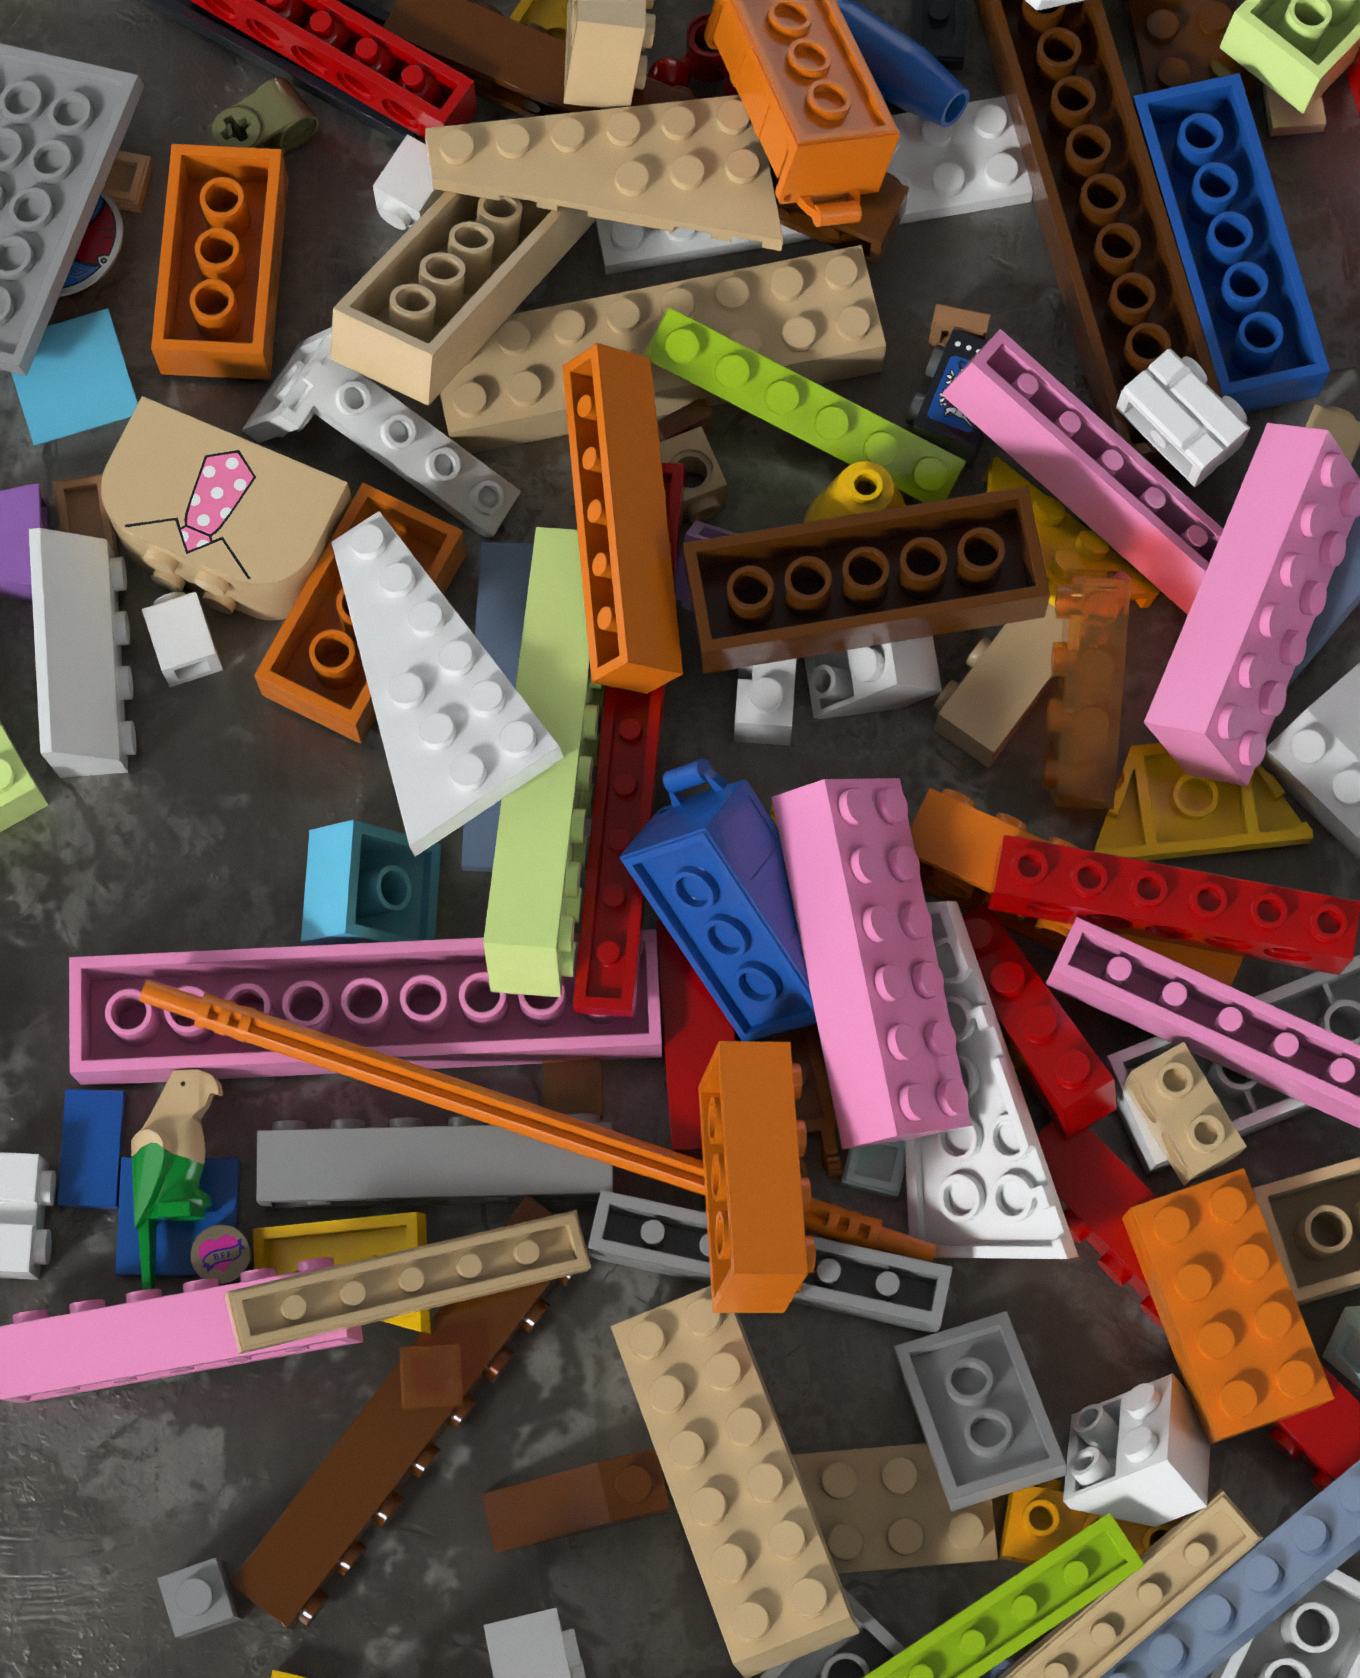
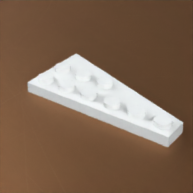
[332,511,564,857]
[905,901,1079,1259]

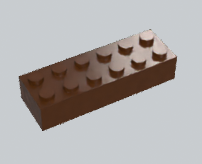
[683,486,1050,674]

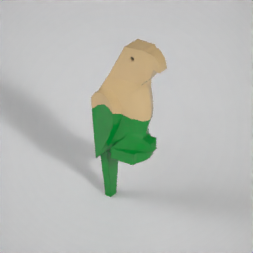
[131,1069,223,1290]

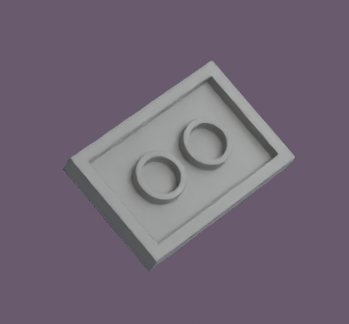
[894,1311,1067,1512]

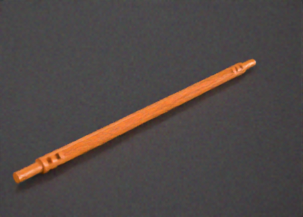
[139,979,937,1262]

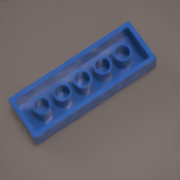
[1132,73,1330,413]

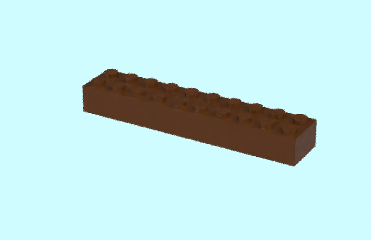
[974,0,1222,472]

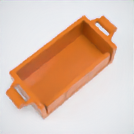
[704,0,901,227]

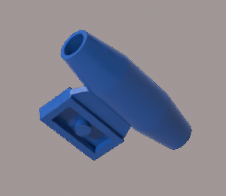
[836,0,970,128]

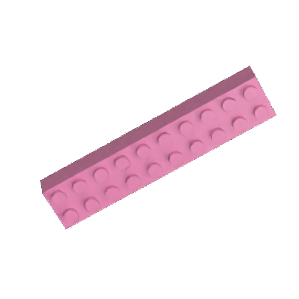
[69,929,662,1086]

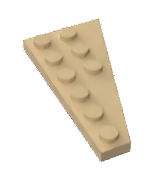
[425,95,783,251]

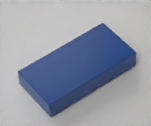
[57,1089,127,1210]

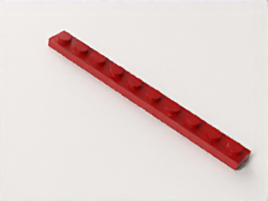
[573,463,686,1017]

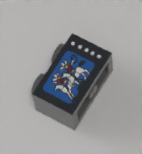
[905,328,988,469]

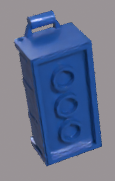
[619,759,817,1041]

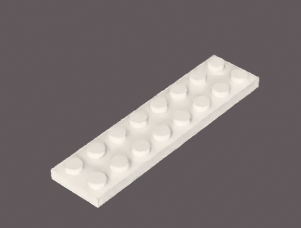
[595,96,1033,275]

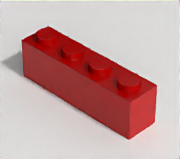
[962,903,1117,1139]
[656,920,735,1159]

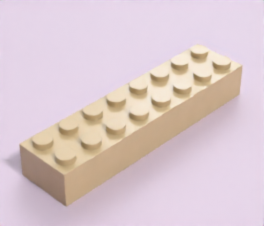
[439,245,886,454]

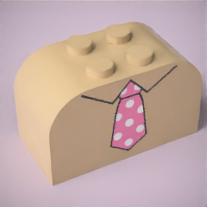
[101,396,352,621]

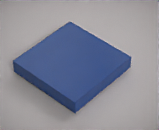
[115,1157,241,1278]

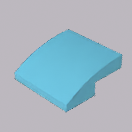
[11,308,138,446]

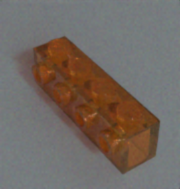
[1042,568,1131,809]

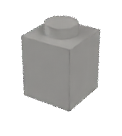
[157,1557,243,1639]

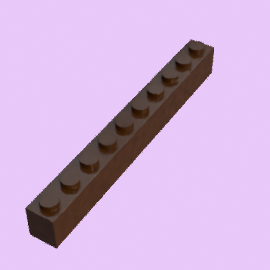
[383,0,909,266]

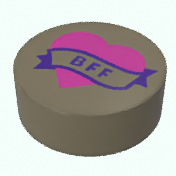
[191,1225,253,1286]

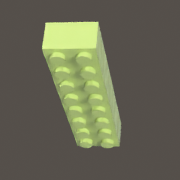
[483,527,605,997]

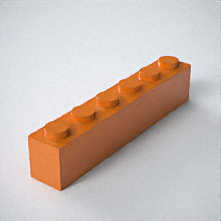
[562,343,683,694]

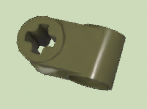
[212,77,319,154]

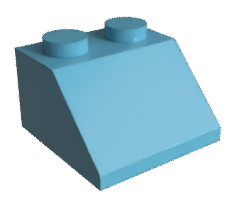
[301,820,441,945]

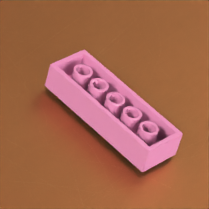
[1144,423,1360,786]
[771,778,972,1149]

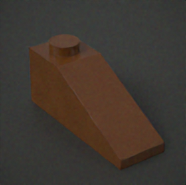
[482,1448,670,1554]

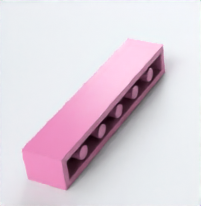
[942,329,1223,615]
[1045,917,1360,1128]
[0,1257,363,1403]

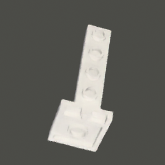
[242,327,521,538]

